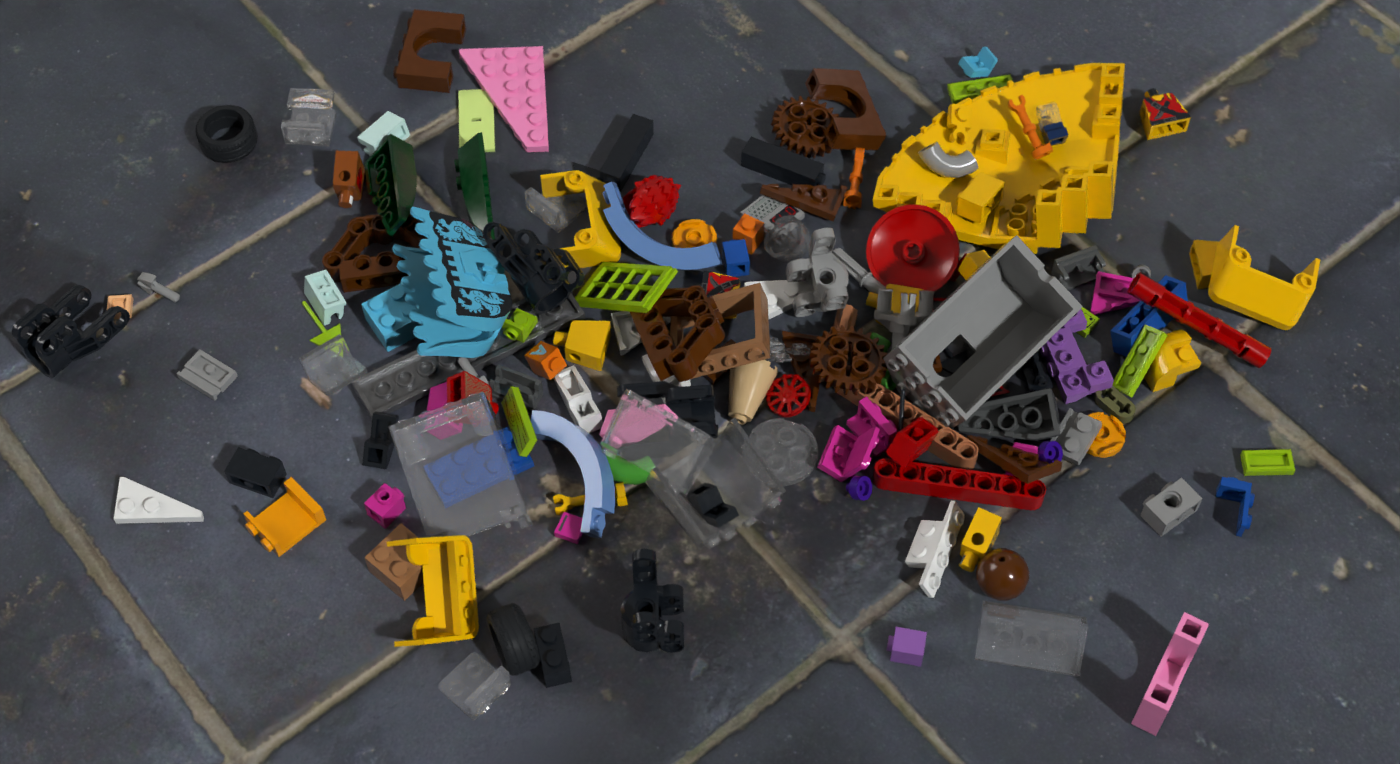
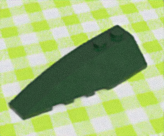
[454,132,495,240]
[364,134,417,236]

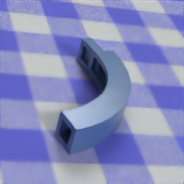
[603,182,724,270]
[531,410,615,538]

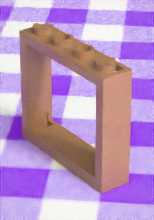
[670,283,770,382]

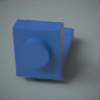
[1215,477,1255,537]

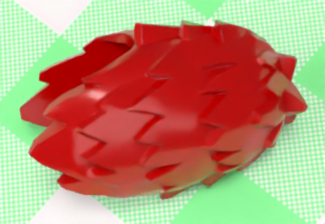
[623,175,681,228]

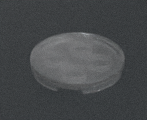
[745,418,818,486]

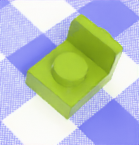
[502,308,538,343]

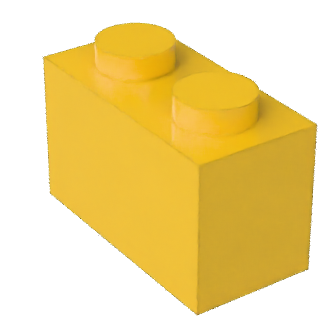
[956,172,1005,224]

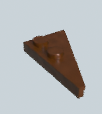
[760,184,848,222]
[782,331,821,412]
[967,435,1062,484]

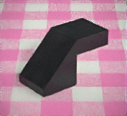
[362,412,399,469]
[685,482,739,528]

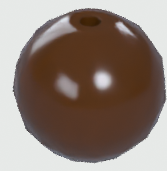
[976,548,1029,601]

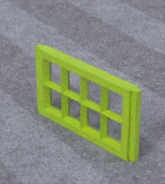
[574,262,678,313]

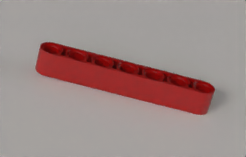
[872,458,1046,510]

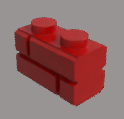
[886,417,939,467]

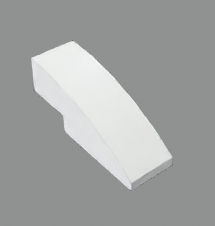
[553,365,603,433]

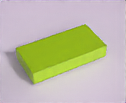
[1240,449,1295,476]

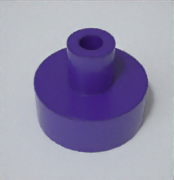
[1038,441,1063,463]
[846,475,872,501]

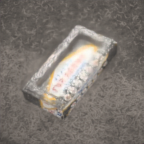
[287,88,335,112]

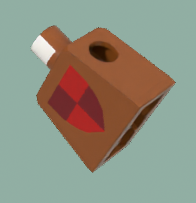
[333,150,365,208]

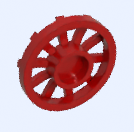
[766,374,811,417]

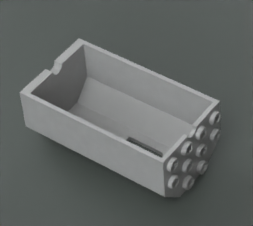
[884,235,1083,429]

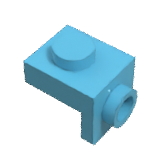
[958,47,998,78]

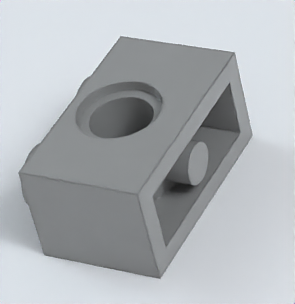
[1140,478,1203,537]

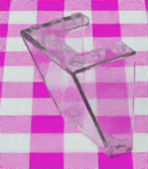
[389,391,533,537]

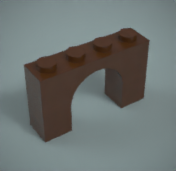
[393,9,466,93]
[805,68,886,150]

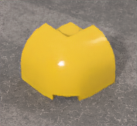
[1144,329,1201,392]

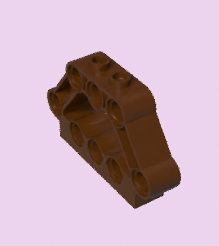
[322,213,427,293]
[630,285,725,381]

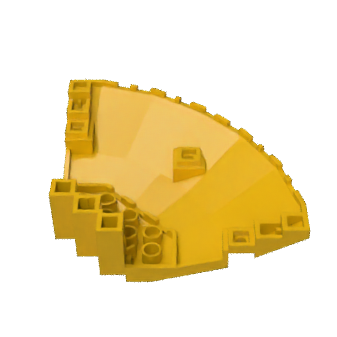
[873,63,1125,254]

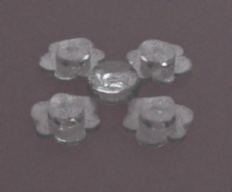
[762,337,811,362]

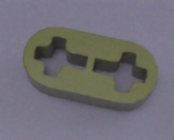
[1094,386,1136,424]

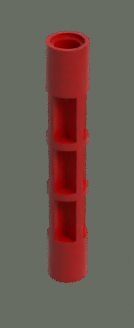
[1127,273,1271,368]

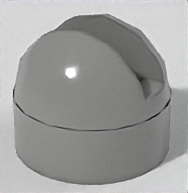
[1132,264,1151,278]

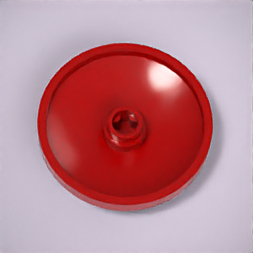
[866,204,960,293]

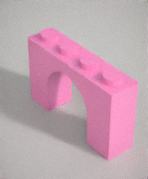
[1131,612,1209,736]

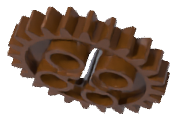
[771,96,839,158]
[809,325,888,396]

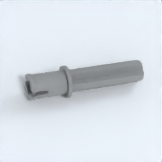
[832,248,886,294]

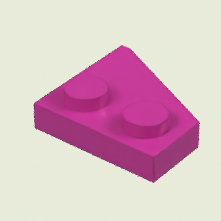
[1090,271,1140,315]

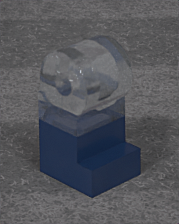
[1036,102,1068,146]

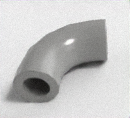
[918,142,978,178]

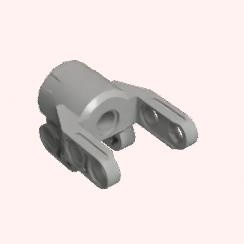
[785,228,849,317]

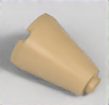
[728,360,778,425]

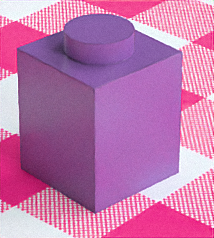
[886,627,927,667]

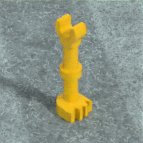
[553,482,628,515]

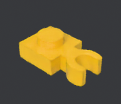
[947,103,972,145]

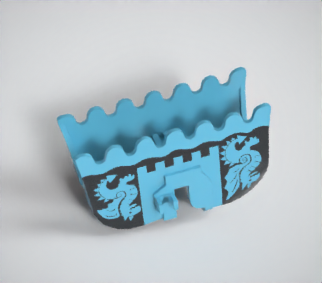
[392,207,512,358]

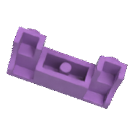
[1039,309,1114,404]

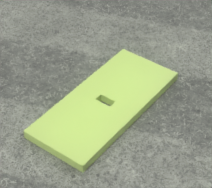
[458,89,495,152]

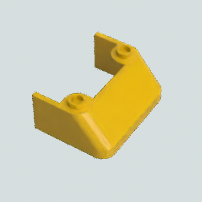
[540,170,621,268]
[1208,225,1320,330]
[387,535,479,647]

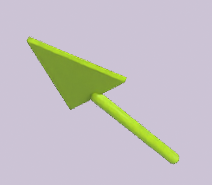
[302,301,343,357]

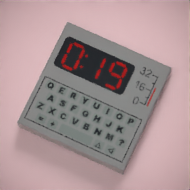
[741,195,805,243]

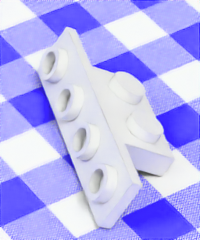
[905,501,965,598]

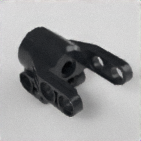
[483,222,584,314]
[12,285,130,378]
[617,381,718,460]
[621,549,684,653]

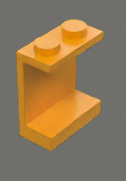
[243,477,326,557]

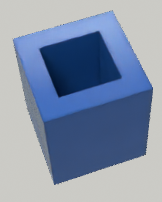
[722,239,750,277]

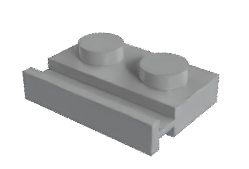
[177,349,238,401]
[1050,408,1102,465]

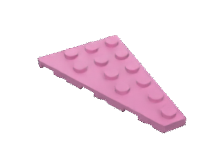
[459,46,549,153]

